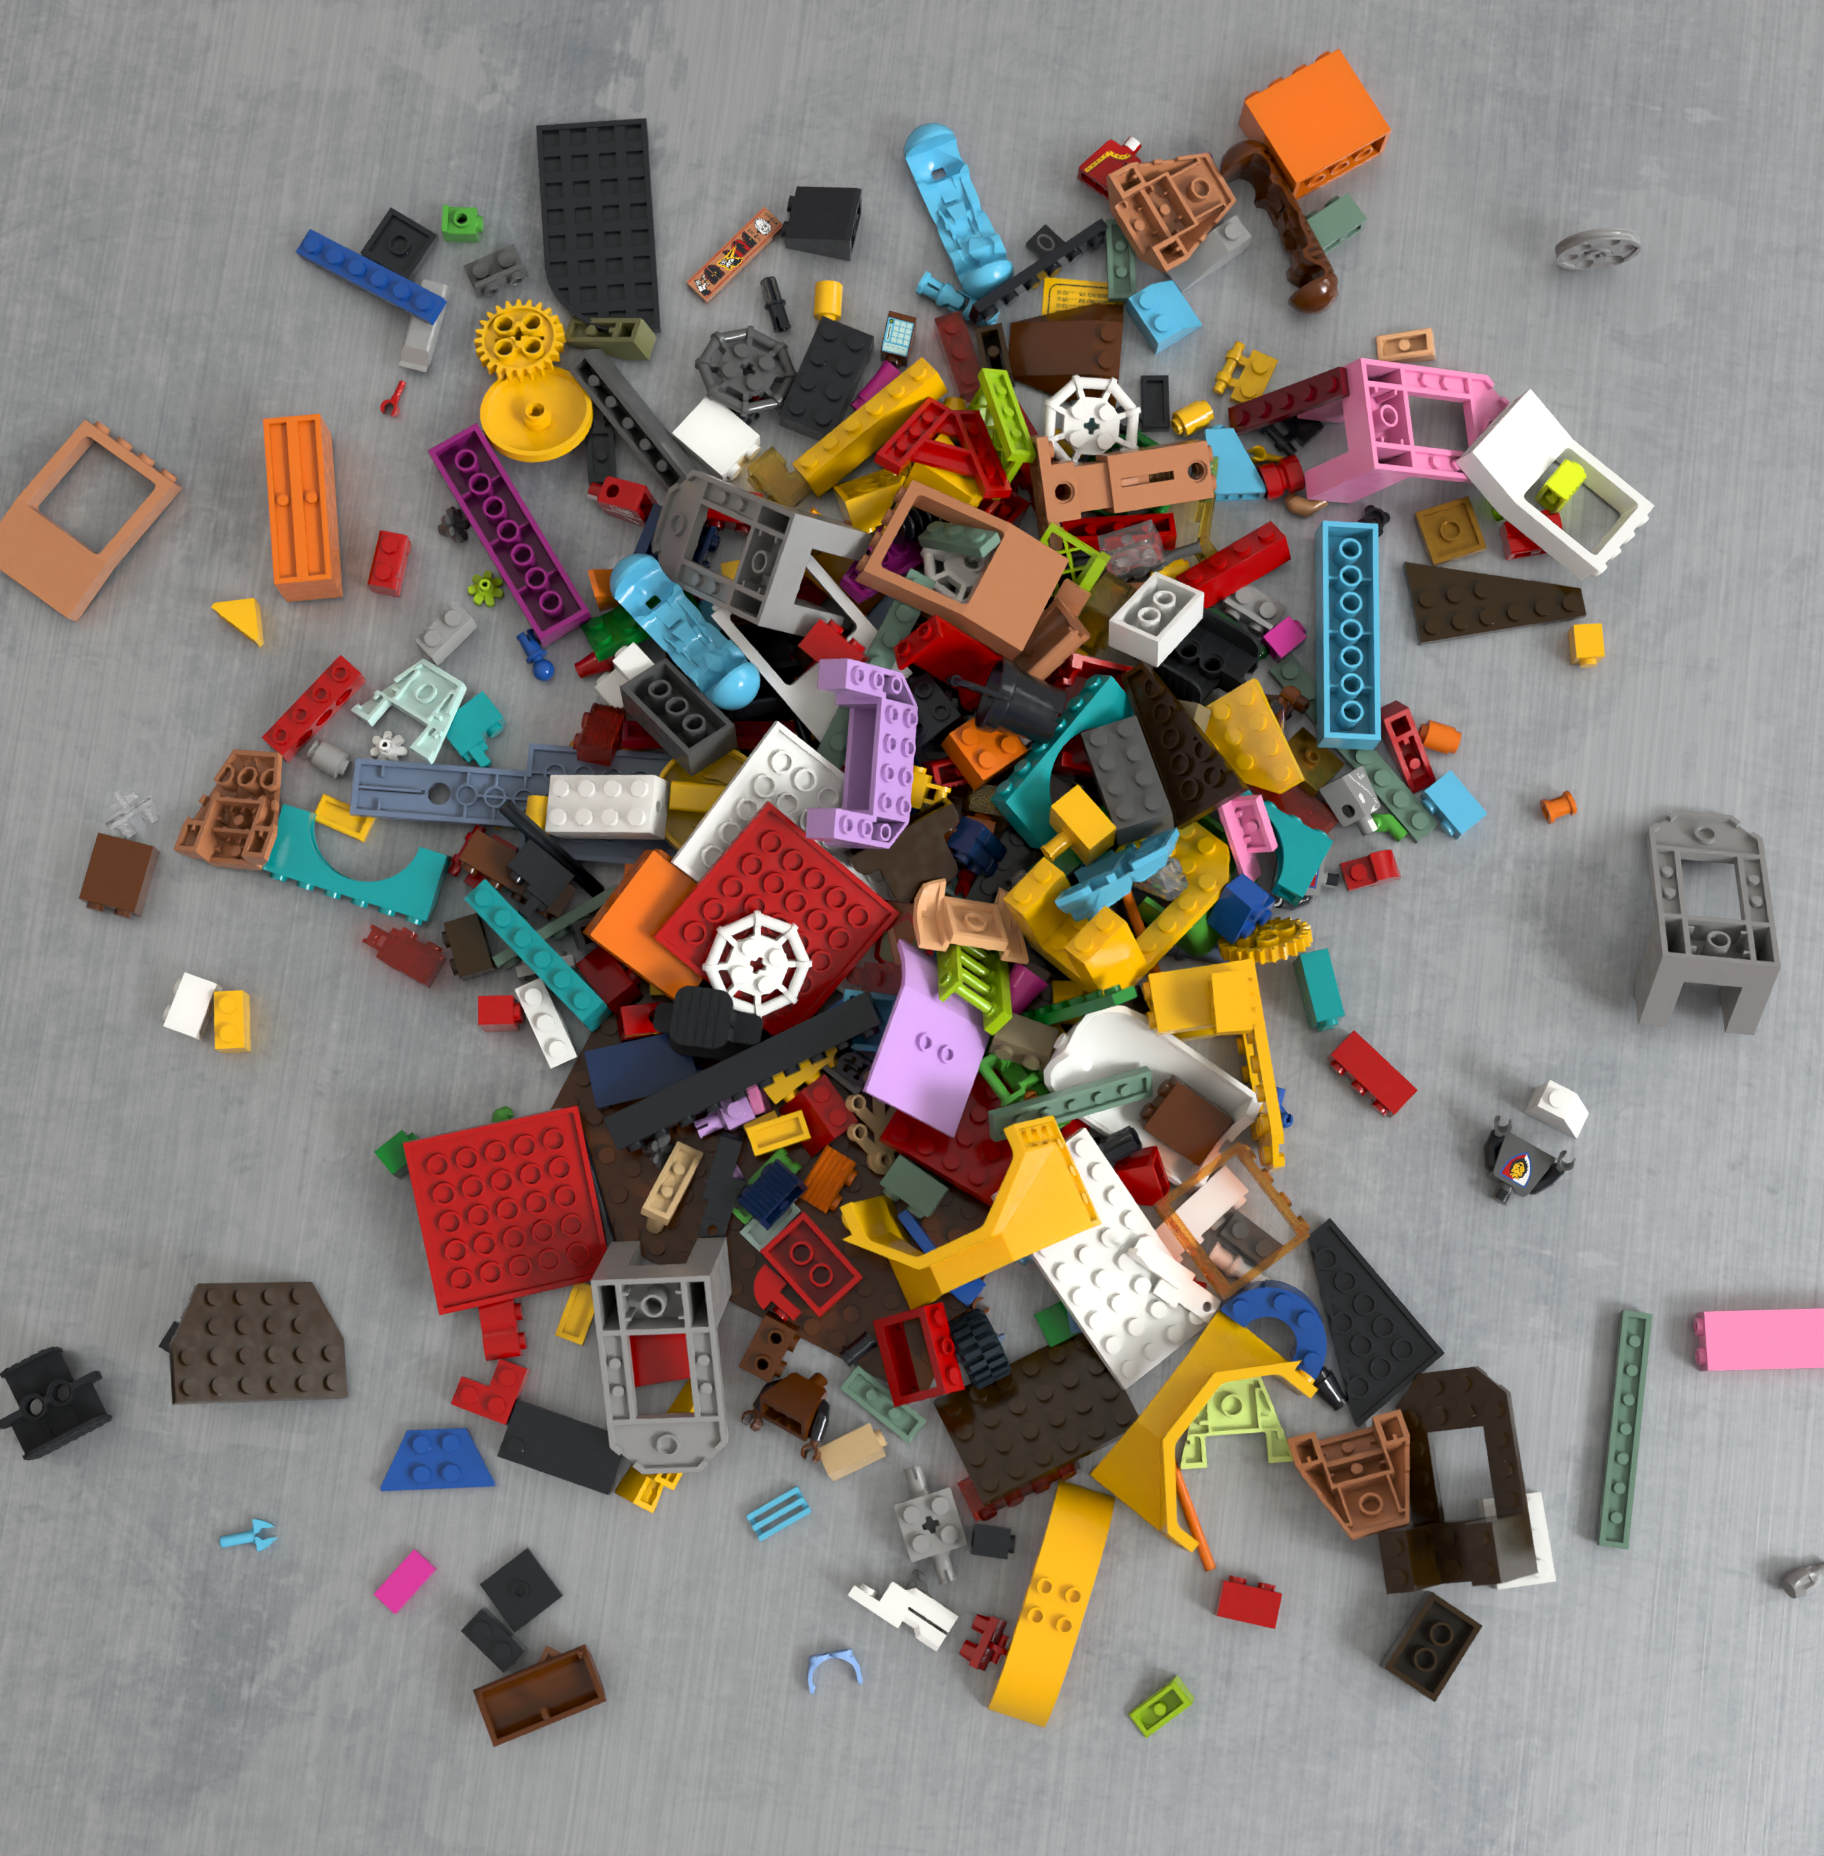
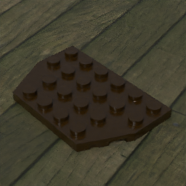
[169,1282,348,1405]

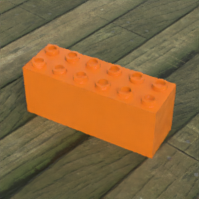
[263,414,343,602]

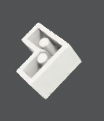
[594,642,654,718]

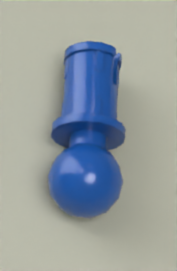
[516,629,555,681]

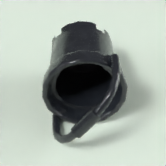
[946,657,1066,744]

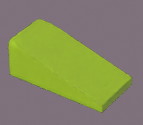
[1128,1675,1195,1738]

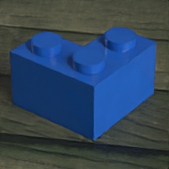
[1207,873,1276,945]

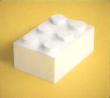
[1108,571,1204,667]
[1476,1491,1556,1590]

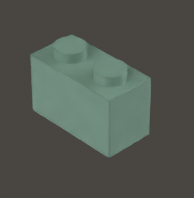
[1305,193,1367,254]

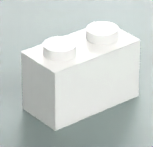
[163,972,223,1041]

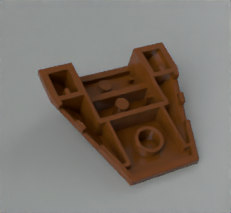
[1008,303,1124,408]

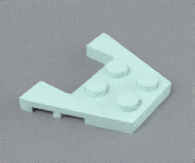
[351,658,467,764]

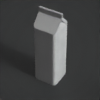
[399,279,450,373]

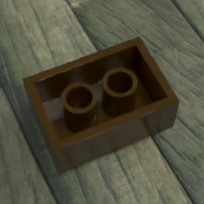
[1379,1590,1482,1702]

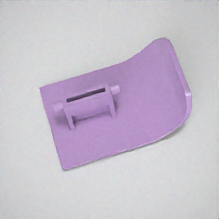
[863,938,991,1138]

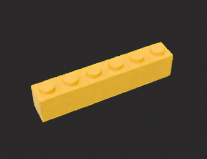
[792,357,948,498]

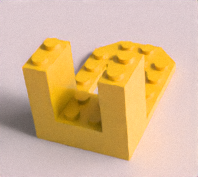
[1003,822,1231,994]
[1141,958,1285,1173]

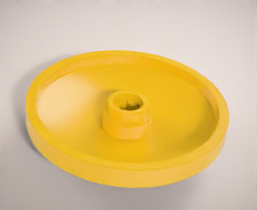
[480,366,593,462]

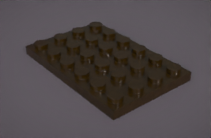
[933,1333,1139,1507]

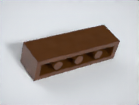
[457,829,577,921]

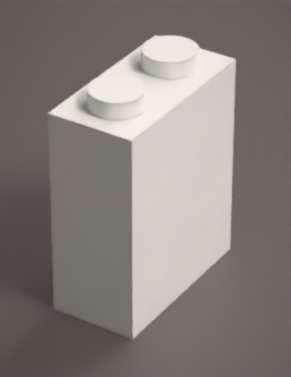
[672,397,761,482]

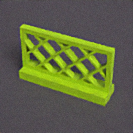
[968,368,1037,500]
[1040,522,1111,611]

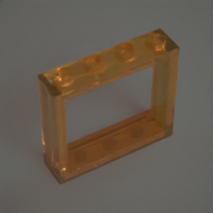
[1152,1141,1310,1301]

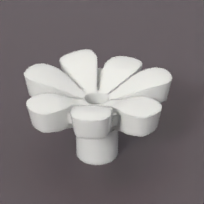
[370,731,408,761]

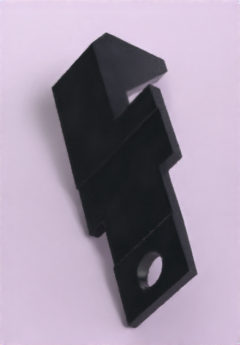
[697,1129,748,1238]

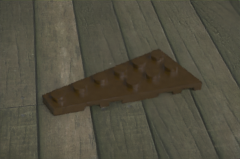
[1403,562,1587,645]
[1120,662,1250,830]

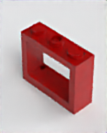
[873,1302,965,1407]

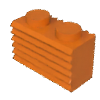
[799,1145,859,1214]

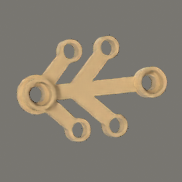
[846,1070,897,1174]

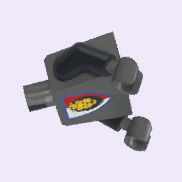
[1483,1115,1576,1206]

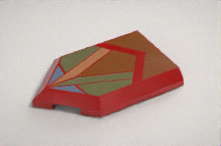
[874,899,934,990]

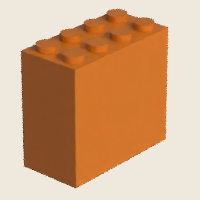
[1238,49,1392,200]
[582,848,703,1002]

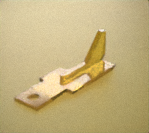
[1194,456,1219,563]

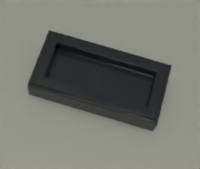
[1140,375,1170,432]

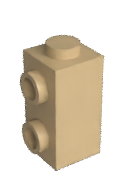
[818,1423,887,1481]

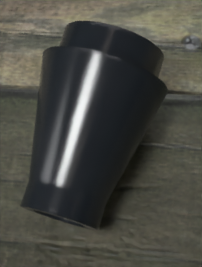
[1312,1366,1348,1411]

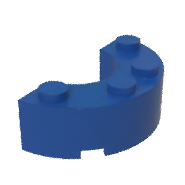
[1220,1279,1327,1380]

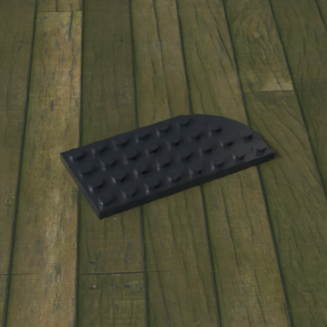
[536,118,661,334]

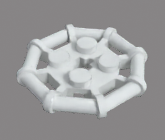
[1043,374,1141,464]
[920,523,993,604]
[702,910,812,1018]

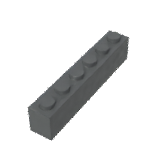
[568,349,700,492]

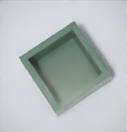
[879,1154,951,1219]

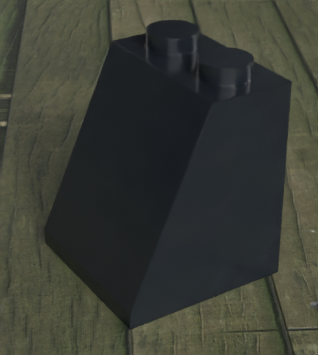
[781,186,862,261]

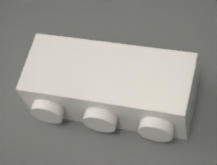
[515,978,579,1069]

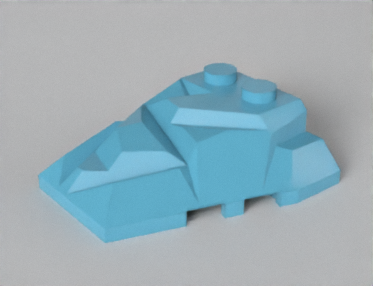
[1055,828,1179,922]

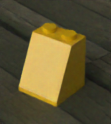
[903,434,983,508]

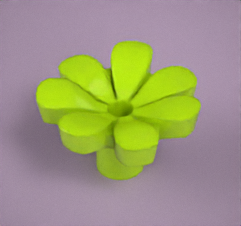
[467,571,504,608]

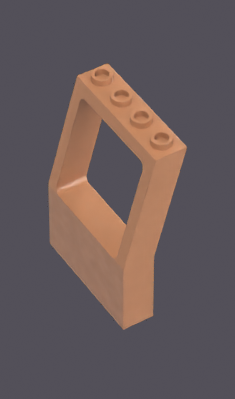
[0,420,182,622]
[855,480,1069,661]

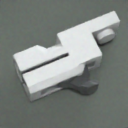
[848,1569,959,1651]

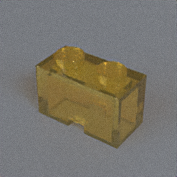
[747,446,810,508]

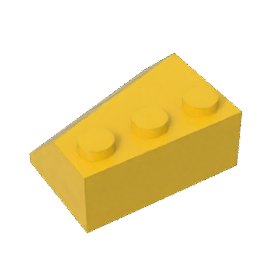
[833,461,913,533]

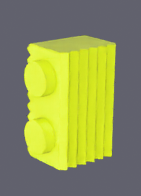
[1534,459,1586,514]

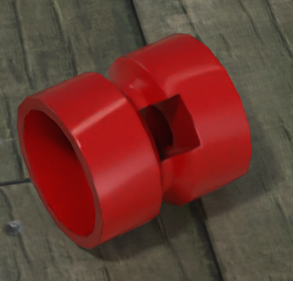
[1256,454,1306,501]

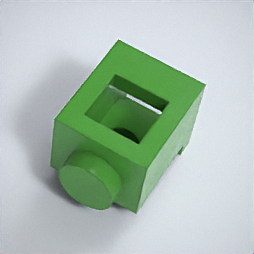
[441,205,484,242]

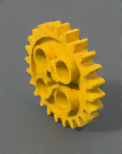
[474,299,566,383]
[1218,917,1313,965]

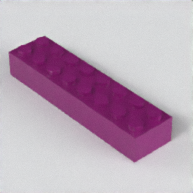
[427,423,592,648]

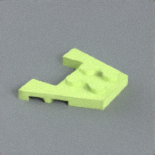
[1180,1377,1293,1469]

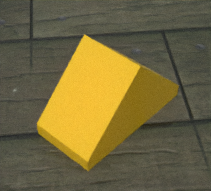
[211,598,264,647]

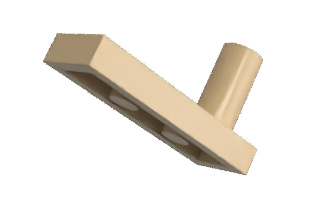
[640,1141,704,1234]

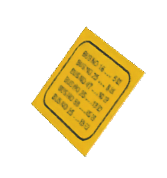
[1042,277,1123,315]

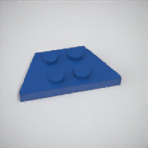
[381,1428,496,1491]

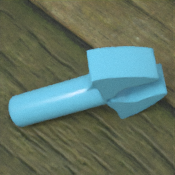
[219,1519,277,1552]

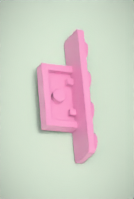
[1218,795,1278,882]

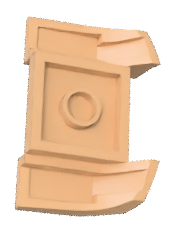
[913,878,1029,964]

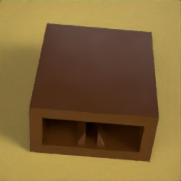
[79,833,160,919]
[1138,1074,1234,1167]

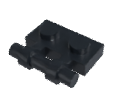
[1258,415,1324,456]

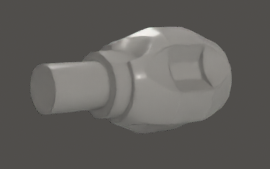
[1782,1562,1824,1599]

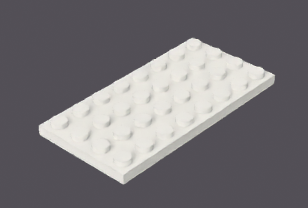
[991,1128,1213,1390]

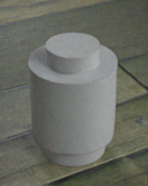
[307,740,352,779]

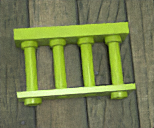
[937,943,1012,1036]

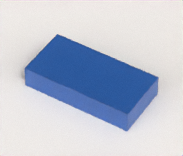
[897,1209,938,1254]

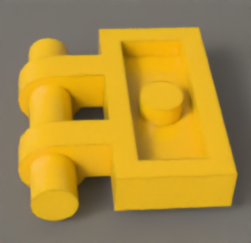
[1212,341,1279,405]

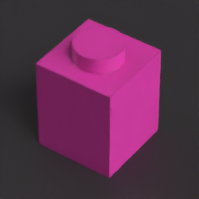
[1261,616,1307,664]

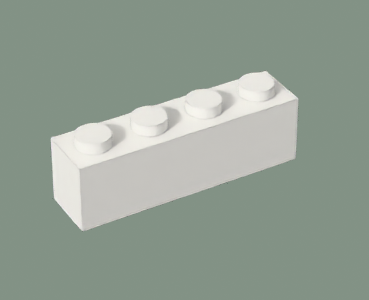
[1155,1165,1249,1263]

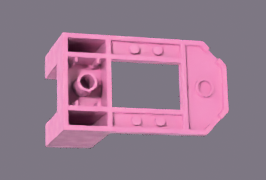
[1297,358,1510,504]

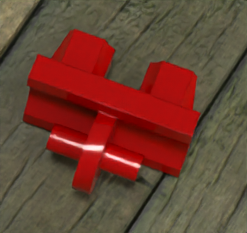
[959,1614,1010,1671]

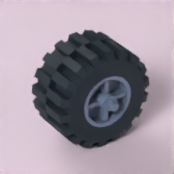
[948,1307,1011,1389]

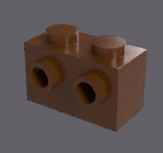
[738,1311,801,1383]

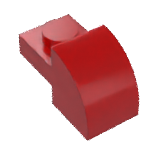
[1339,850,1401,892]
[754,1264,802,1321]

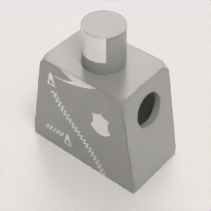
[1319,765,1380,836]

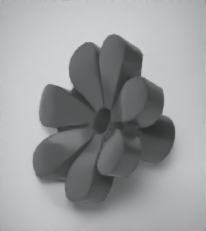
[438,506,470,543]
[642,1134,675,1170]

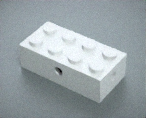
[545,775,670,840]

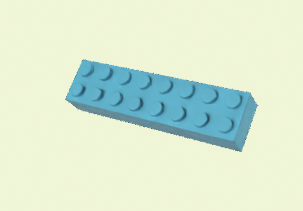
[1315,521,1381,750]

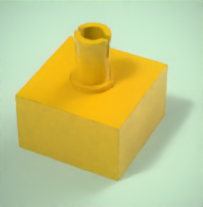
[1041,784,1116,866]

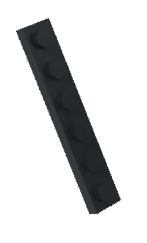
[968,218,1108,325]

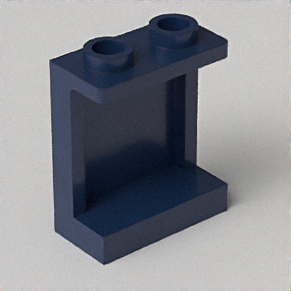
[633,503,721,569]

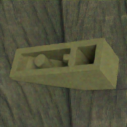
[564,318,657,360]

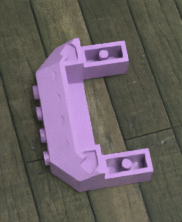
[806,658,918,849]

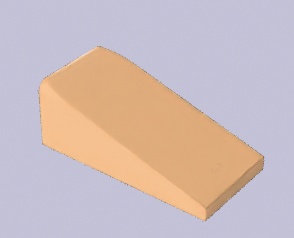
[1376,328,1436,363]

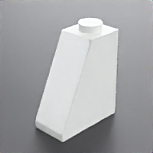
[1524,1080,1589,1139]

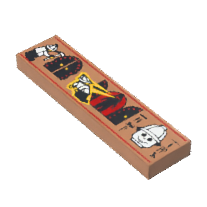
[686,207,783,304]

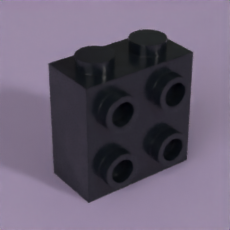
[907,671,964,757]

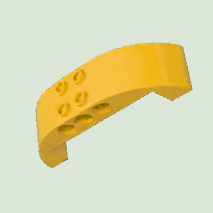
[988,1479,1115,1728]

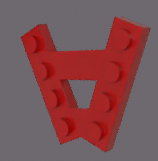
[874,397,1012,498]

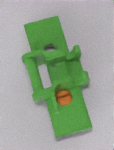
[977,1034,1071,1129]

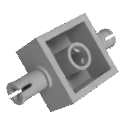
[893,1464,968,1585]

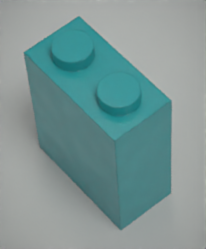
[1292,948,1345,1032]

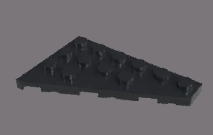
[1307,1218,1445,1427]

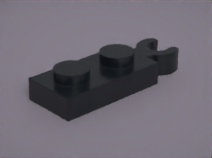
[586,413,617,486]

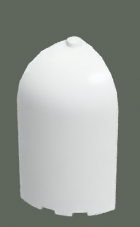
[1044,1006,1262,1194]

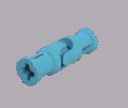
[915,271,1000,327]

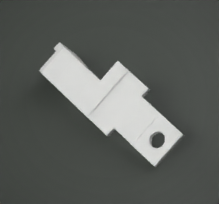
[1127,1237,1221,1323]

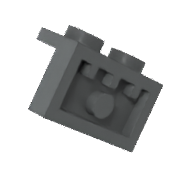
[463,244,528,298]

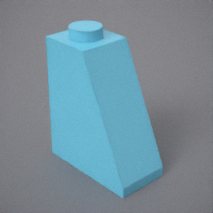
[1203,425,1266,502]

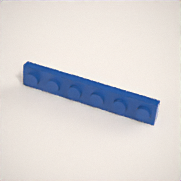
[296,229,447,326]

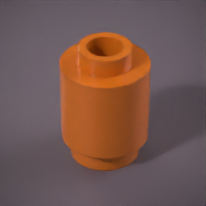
[1418,719,1462,755]

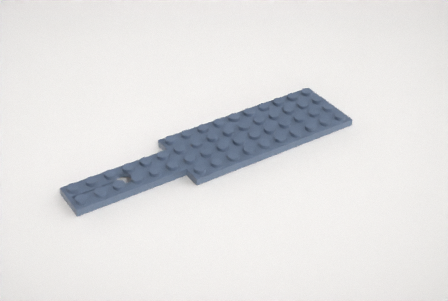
[350,743,678,868]

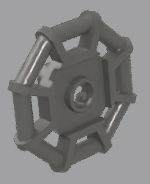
[695,325,797,417]

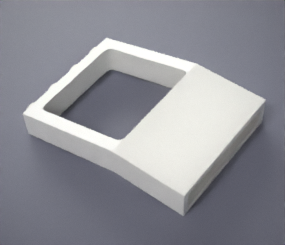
[1456,389,1654,580]
[710,554,913,743]

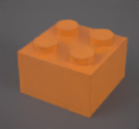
[941,717,1028,791]

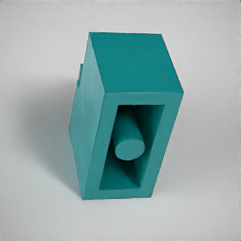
[446,691,506,768]

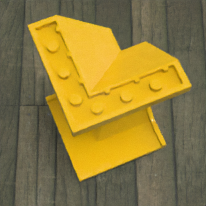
[840,1115,1102,1310]
[1088,1309,1318,1553]

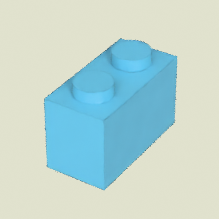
[1420,770,1488,840]

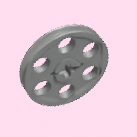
[1555,227,1641,270]

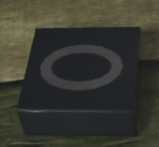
[1026,224,1065,259]

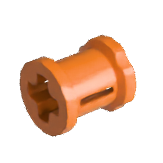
[1540,790,1577,824]

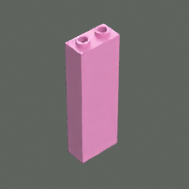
[1693,1308,1824,1371]

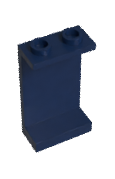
[584,1033,703,1111]

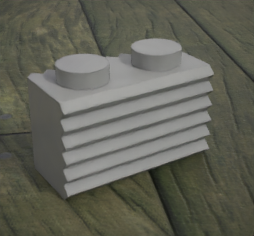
[415,602,477,666]

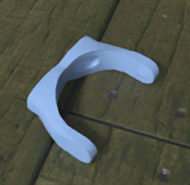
[807,1648,863,1694]

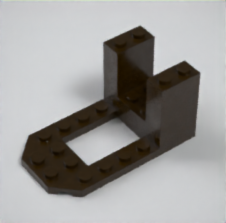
[1378,1366,1538,1594]

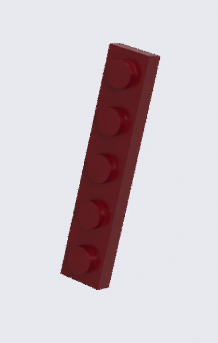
[1228,366,1350,436]

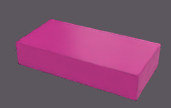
[374,1549,437,1614]

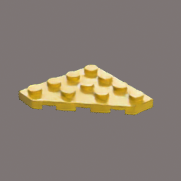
[1205,678,1305,794]

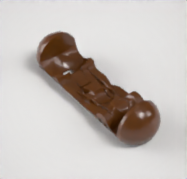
[1220,140,1338,315]

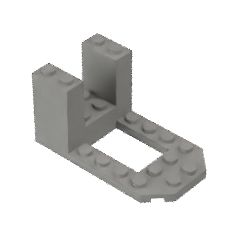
[651,469,872,637]
[1634,810,1781,1035]
[591,1237,732,1474]

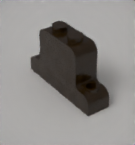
[844,797,958,904]

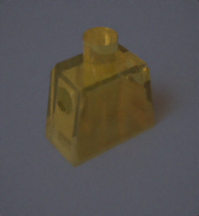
[961,783,1007,820]

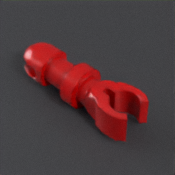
[955,865,975,898]

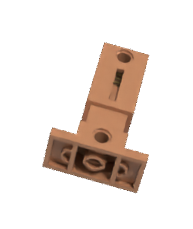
[1029,435,1217,551]

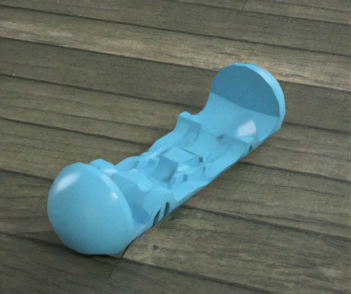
[903,123,1014,300]
[610,553,760,711]

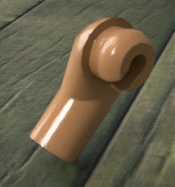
[1284,493,1328,517]

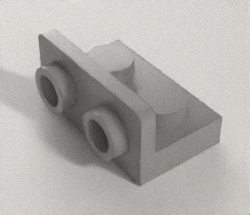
[1220,584,1287,636]

